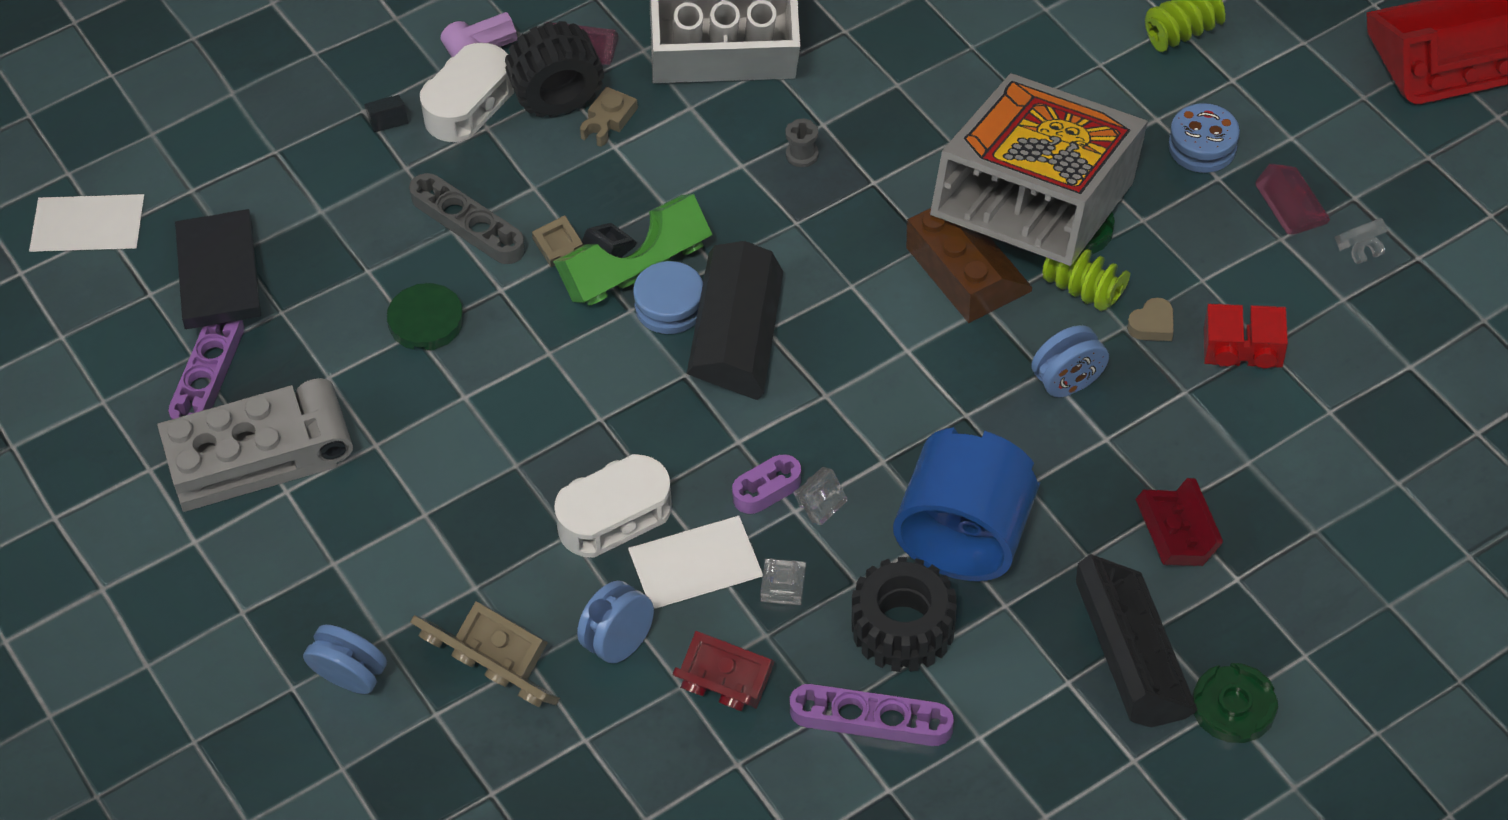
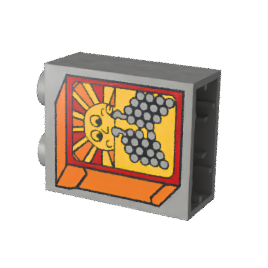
[930,73,1148,266]

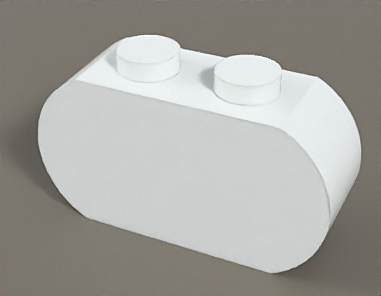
[420,43,514,142]
[554,454,672,557]

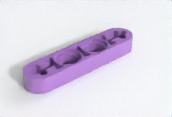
[168,320,245,420]
[790,684,954,746]

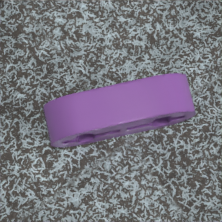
[732,454,801,514]

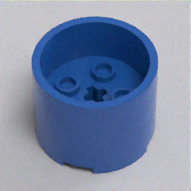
[893,427,1040,581]

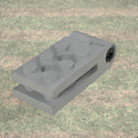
[157,378,353,512]

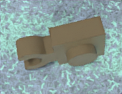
[580,87,638,147]
[532,215,583,267]

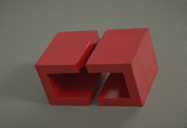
[1203,304,1288,368]

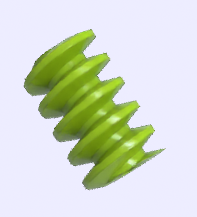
[1145,0,1226,52]
[1042,249,1131,311]

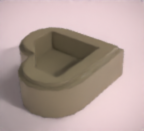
[1127,297,1173,341]

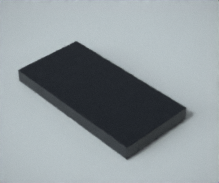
[175,209,261,329]

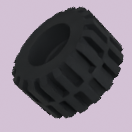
[505,21,604,118]
[851,557,957,672]

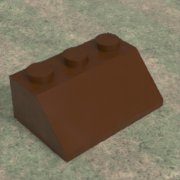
[906,208,1032,323]

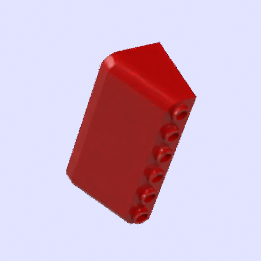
[1366,0,1508,104]

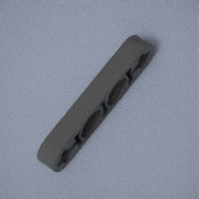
[409,173,525,264]

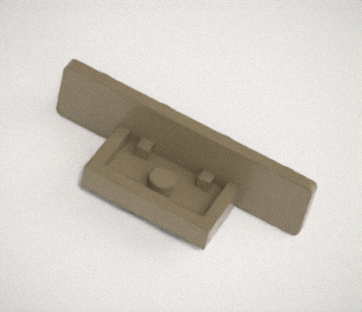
[410,601,560,707]

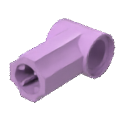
[441,12,517,57]

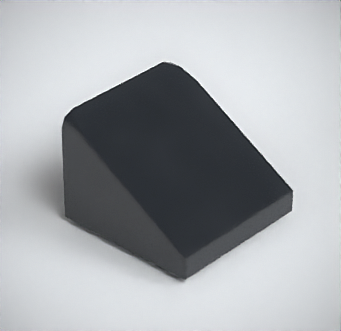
[364,95,408,132]
[582,223,637,258]

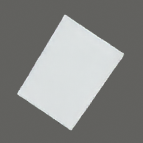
[29,194,144,252]
[628,516,763,609]

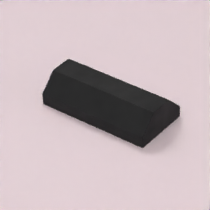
[687,241,783,400]
[1076,554,1198,727]

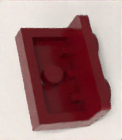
[1135,478,1223,566]
[672,631,775,712]

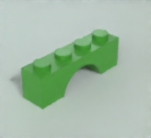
[553,194,713,306]

